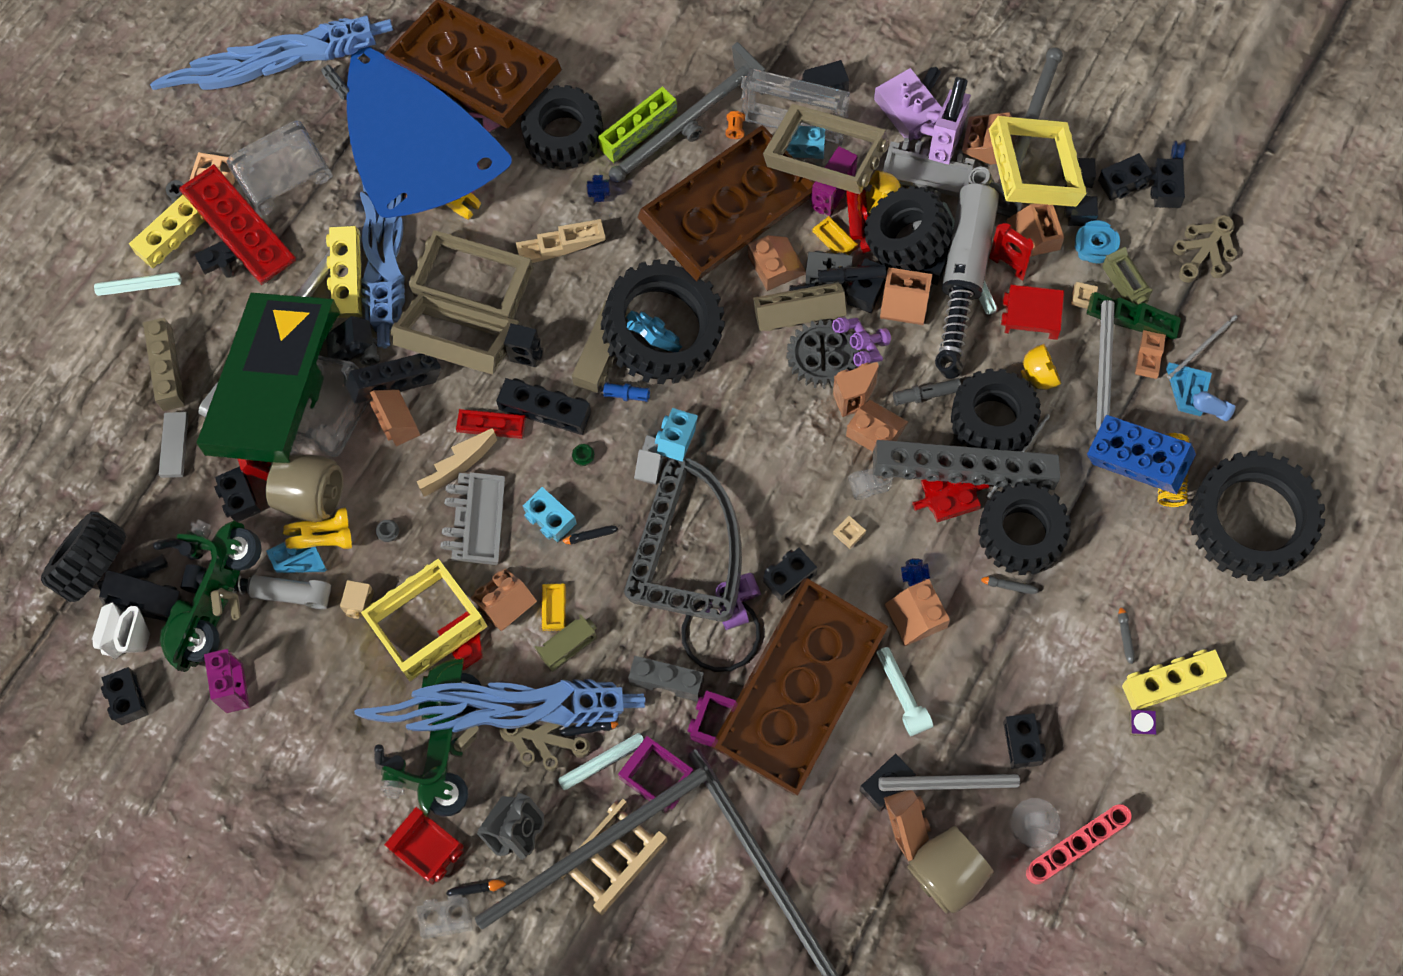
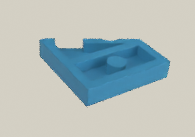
[266,534,327,573]

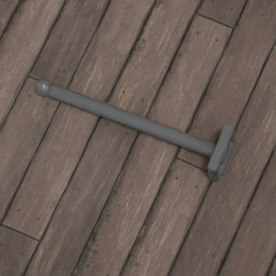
[609,42,767,183]
[989,47,1063,218]

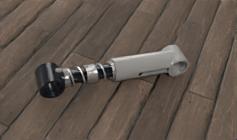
[180,564,332,609]

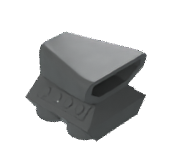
[477,792,544,860]

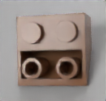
[962,112,1016,165]
[1006,203,1064,256]
[880,267,932,325]
[833,362,879,417]
[370,390,420,447]
[470,568,537,631]

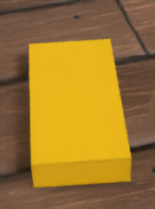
[813,216,858,255]
[542,584,566,631]

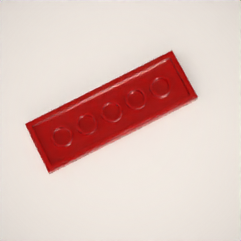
[179,164,296,285]

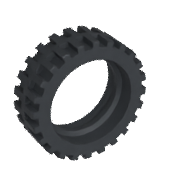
[601,259,725,384]
[1189,450,1325,581]

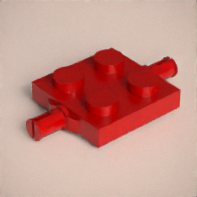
[912,479,989,523]

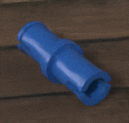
[603,382,650,402]

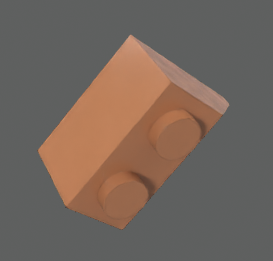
[748,235,806,291]
[846,400,908,452]
[885,579,950,646]
[884,790,931,861]

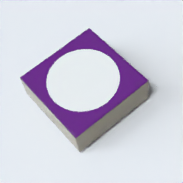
[1130,710,1156,736]

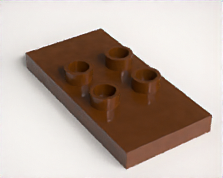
[384,0,562,129]
[637,125,815,282]
[711,578,888,796]

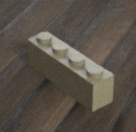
[753,282,847,331]
[572,300,630,393]
[143,317,185,411]

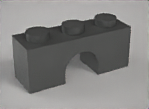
[628,656,705,702]

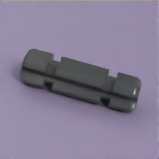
[321,65,349,100]

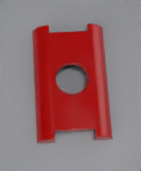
[847,190,870,253]
[989,223,1034,281]

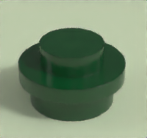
[572,444,595,466]

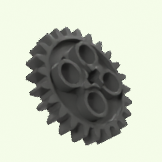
[786,319,859,389]

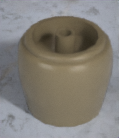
[266,455,343,522]
[907,826,994,914]

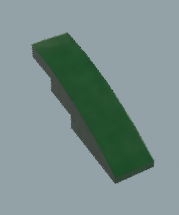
[1086,292,1181,339]

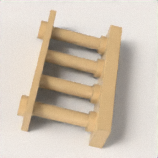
[561,799,668,915]

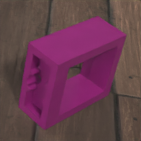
[812,146,858,216]
[204,649,250,713]
[688,691,736,747]
[618,736,694,813]

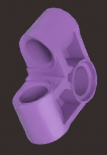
[715,573,761,630]

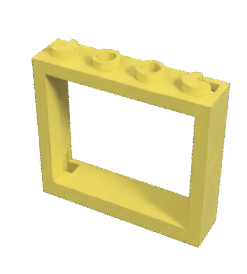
[989,116,1086,207]
[361,559,488,681]

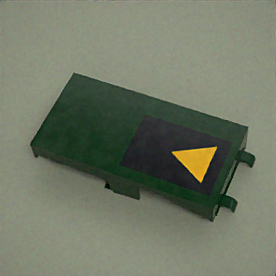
[196,293,341,463]

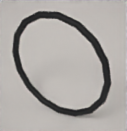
[681,595,761,672]

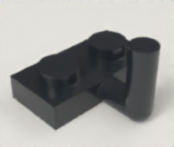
[194,241,238,278]

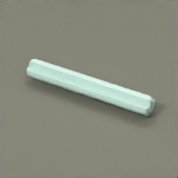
[94,272,181,296]
[558,733,644,790]

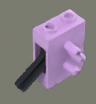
[874,67,942,141]
[920,77,971,165]

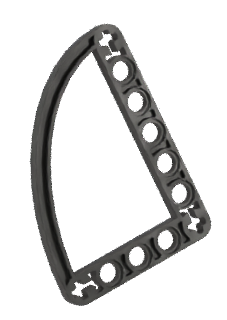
[624,457,742,622]

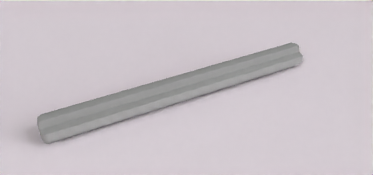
[1096,300,1115,430]
[878,774,1020,791]

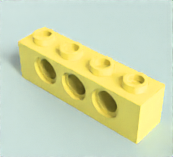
[129,195,205,269]
[326,226,362,318]
[1122,649,1227,710]

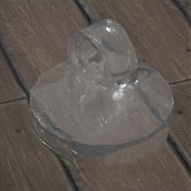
[1010,798,1060,848]

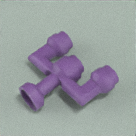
[832,317,891,367]

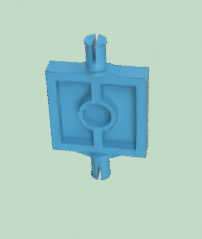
[626,311,682,353]

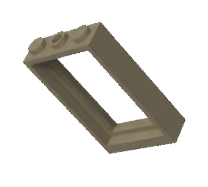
[763,103,889,194]
[409,230,534,319]
[391,292,519,375]

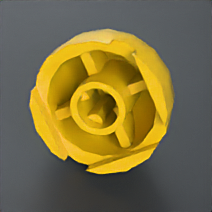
[866,170,901,213]
[1021,344,1062,390]

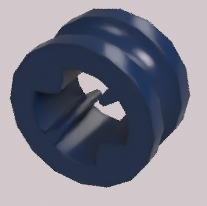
[1171,141,1186,159]

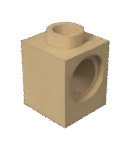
[340,580,374,619]

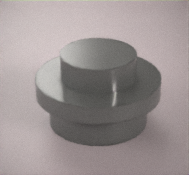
[376,520,399,542]

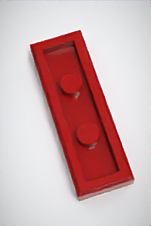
[456,409,526,439]

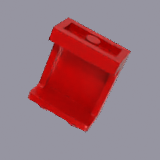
[1001,284,1064,340]
[384,807,464,885]

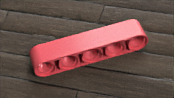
[1026,804,1132,884]

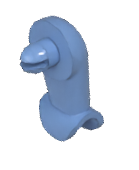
[1193,391,1236,422]

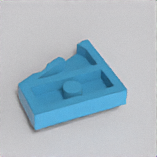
[1166,362,1212,417]

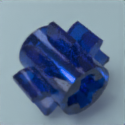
[587,175,610,202]
[901,558,930,586]

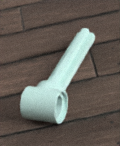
[877,647,933,737]

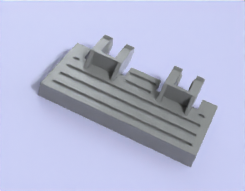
[883,138,975,197]
[440,472,505,565]

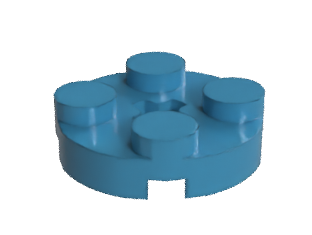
[1075,220,1120,263]

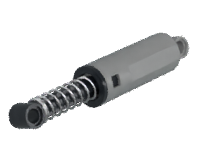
[935,166,999,379]

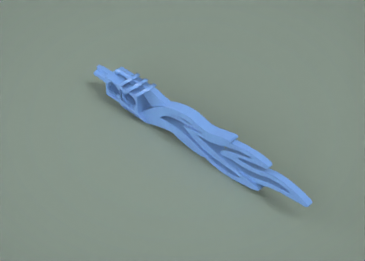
[150,16,393,90]
[360,183,405,349]
[354,679,645,732]

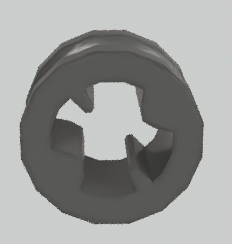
[682,120,703,142]

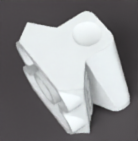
[92,602,150,659]

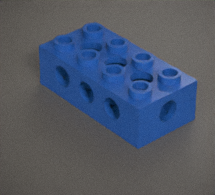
[1087,415,1196,495]

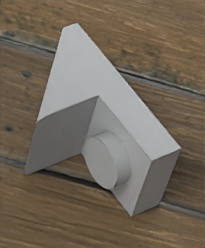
[634,436,665,485]

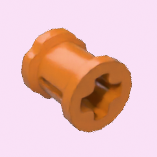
[725,111,745,139]

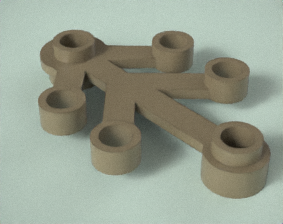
[1173,215,1237,283]
[500,705,591,771]

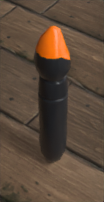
[563,525,618,545]
[560,721,618,736]

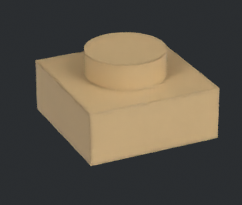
[1071,282,1098,309]
[833,516,866,549]

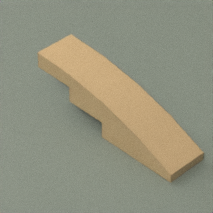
[516,219,605,263]
[417,428,497,497]

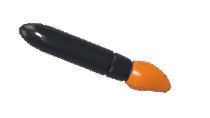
[446,879,506,897]

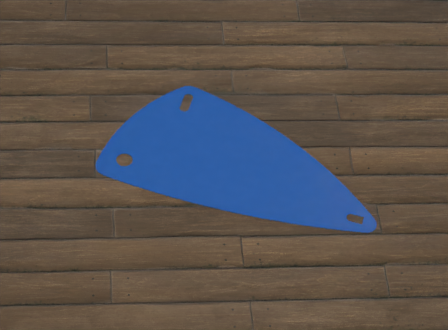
[347,47,512,218]

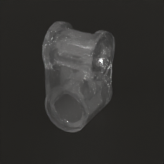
[848,468,893,500]

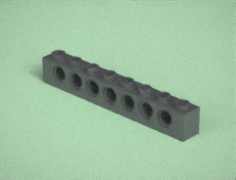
[873,440,1060,490]

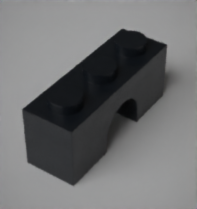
[1062,158,1098,226]

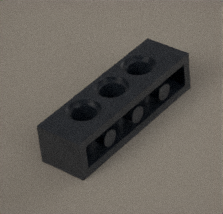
[346,353,441,404]
[496,378,592,435]

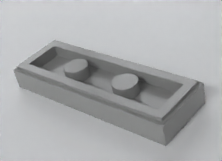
[159,412,189,478]

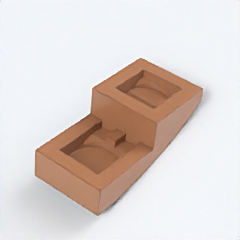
[1135,330,1166,379]

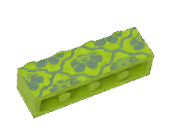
[598,86,678,163]

